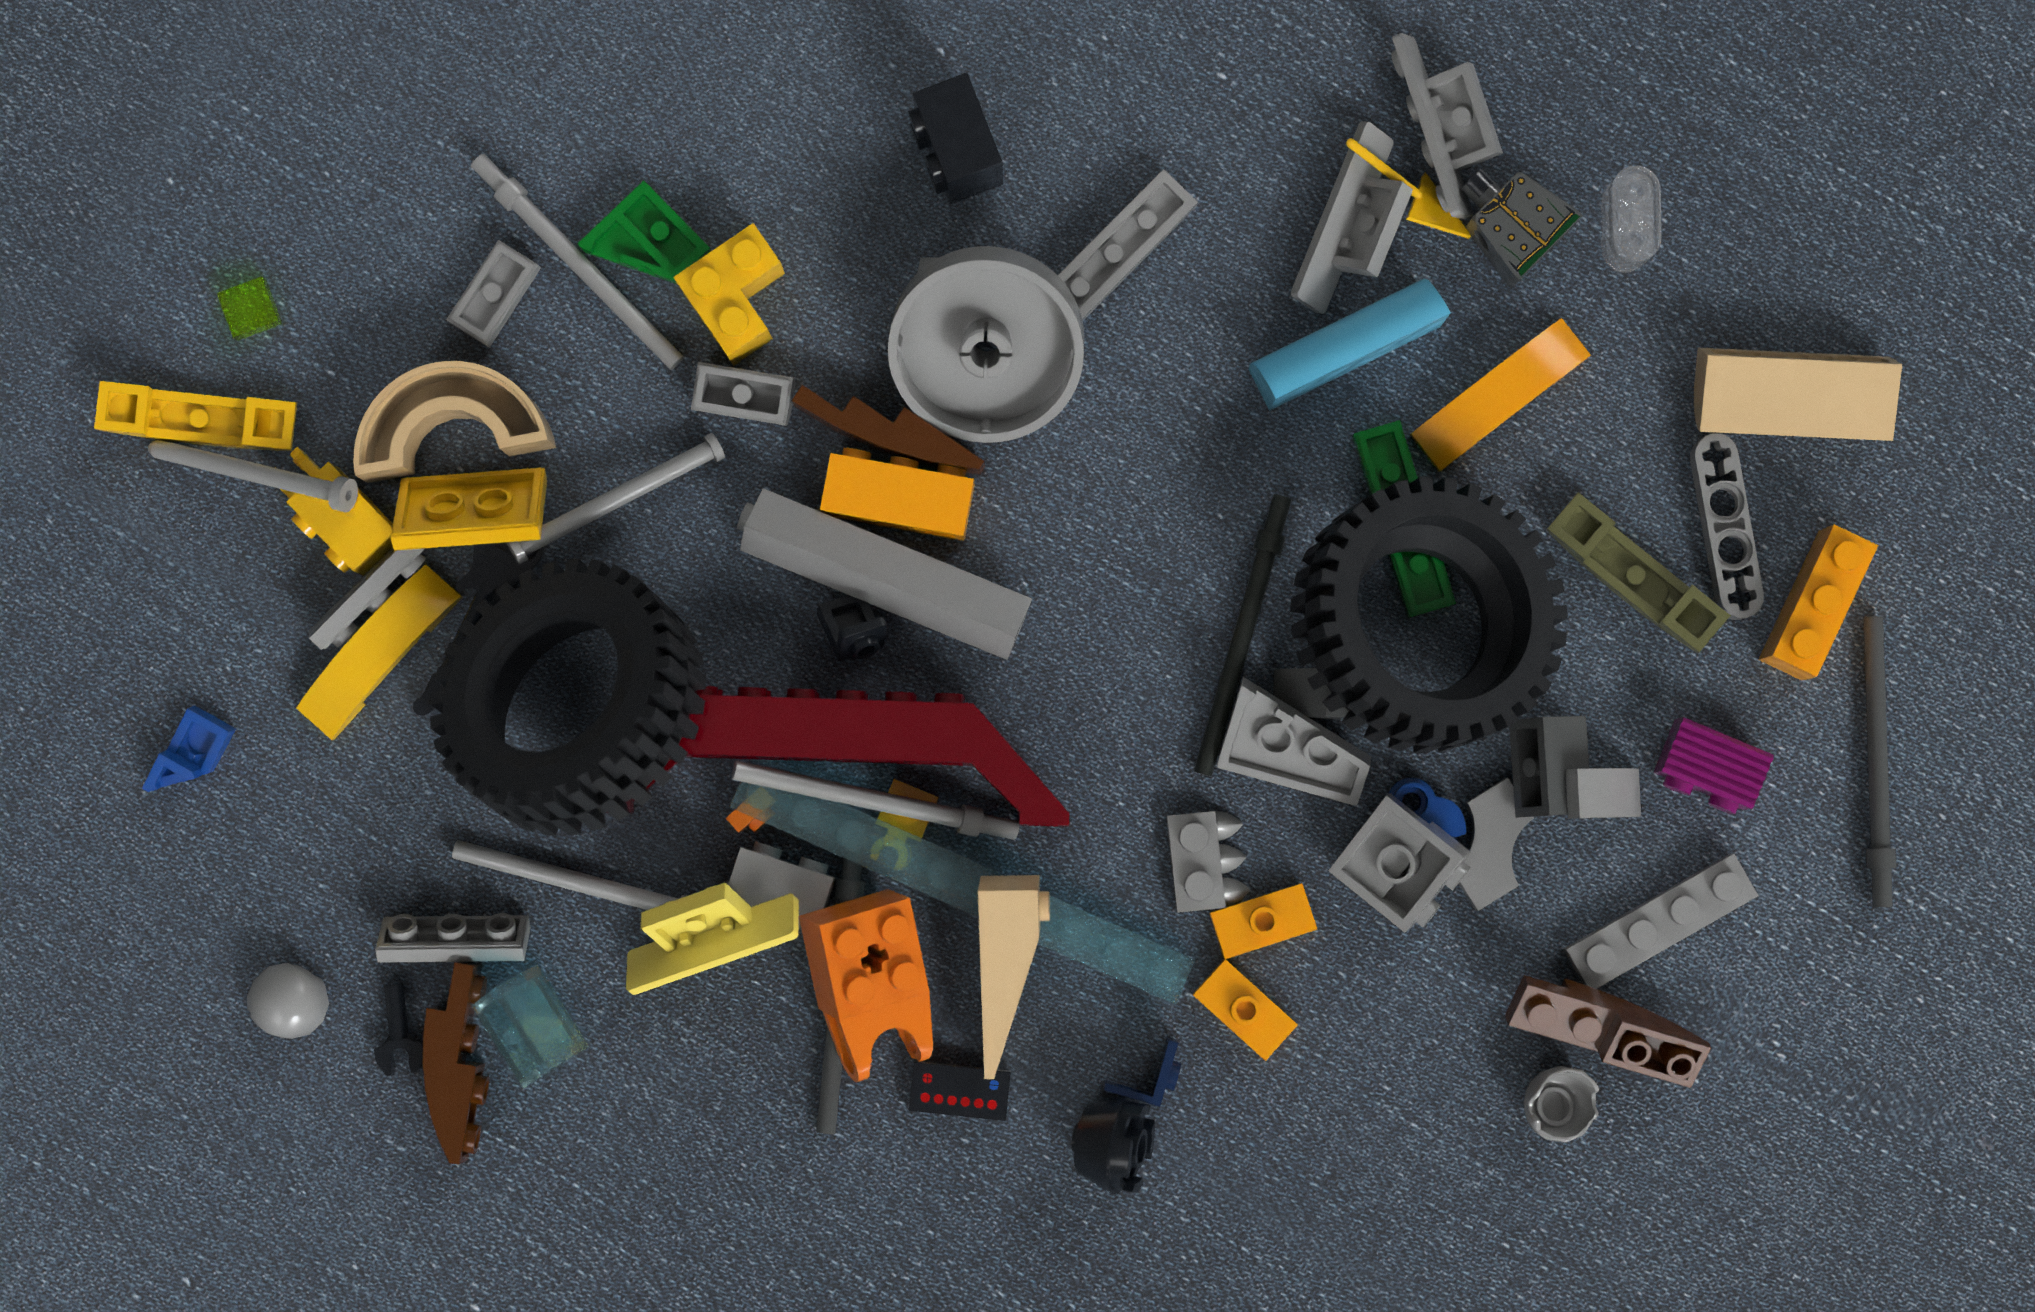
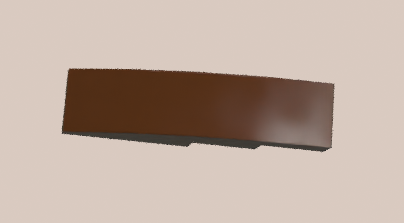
[791,385,985,475]

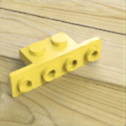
[626,883,799,995]

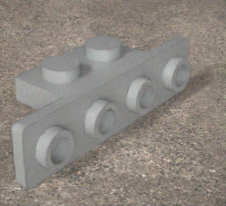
[1391,33,1503,219]
[1291,121,1413,314]

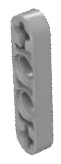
[1690,433,1764,620]

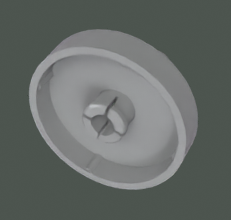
[888,246,1084,443]

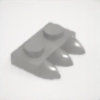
[1166,811,1250,913]

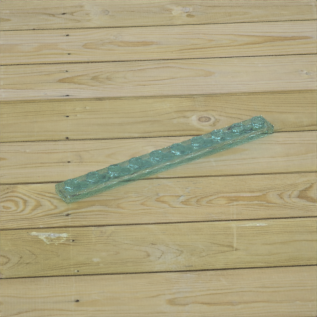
[729,762,1195,1005]

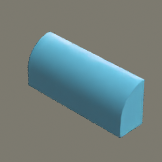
[1248,278,1451,411]

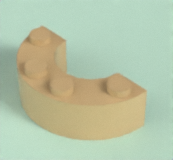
[353,361,556,483]

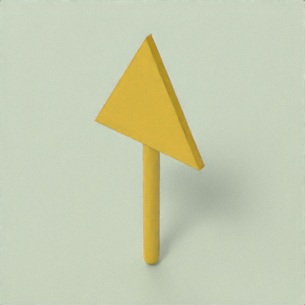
[1346,138,1472,239]

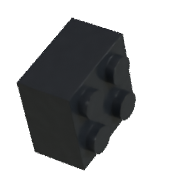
[908,72,1003,205]

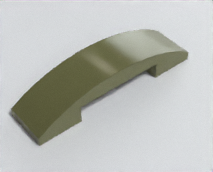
[1547,492,1731,653]

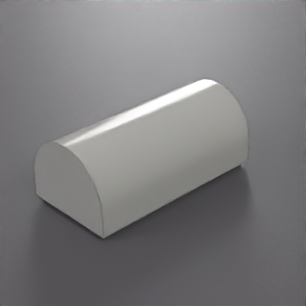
[691,362,795,426]

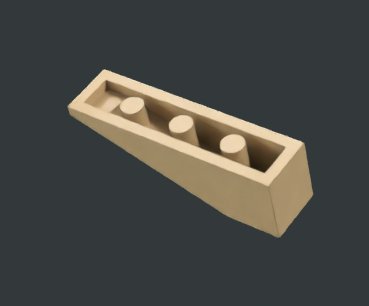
[978,875,1050,1079]

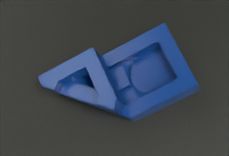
[142,705,236,792]

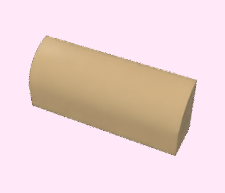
[1694,348,1902,441]

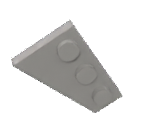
[1216,677,1371,806]

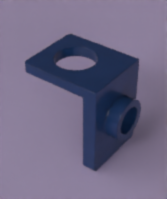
[1102,1037,1181,1107]

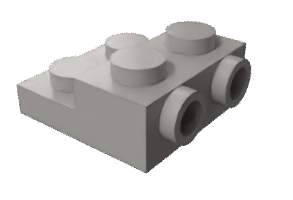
[1328,793,1471,933]

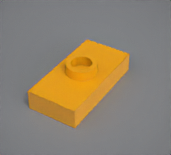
[1209,883,1318,959]
[1192,959,1298,1061]

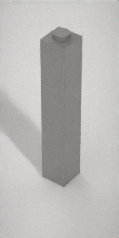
[737,488,1032,660]

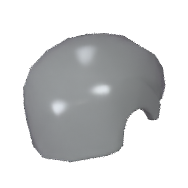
[247,963,329,1039]
[1524,1066,1599,1143]

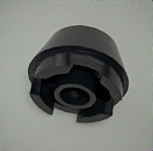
[1071,1097,1155,1195]

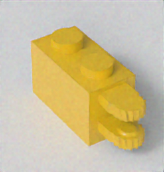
[280,447,393,576]

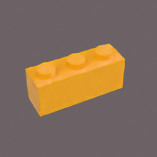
[820,448,975,541]
[1758,524,1879,681]

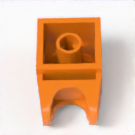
[799,889,933,1082]

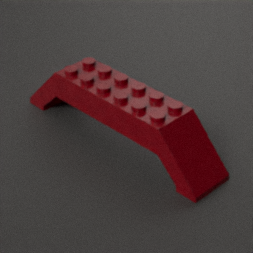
[607,686,1069,827]

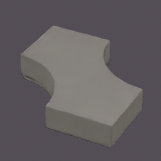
[1459,777,1534,911]

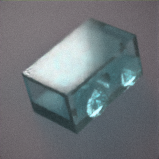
[471,964,589,1089]

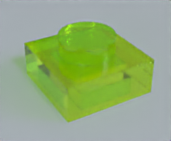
[217,276,282,341]

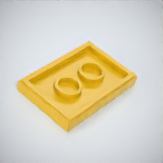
[391,468,547,551]

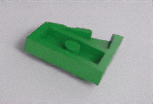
[577,180,712,284]

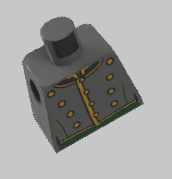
[1461,169,1583,289]

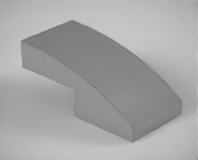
[1566,768,1641,819]

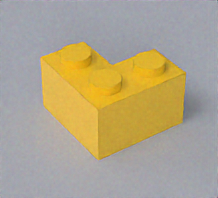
[673,223,785,366]

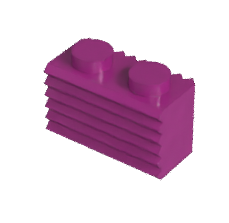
[1654,717,1774,815]

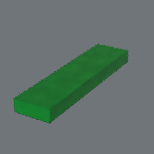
[1352,420,1456,618]

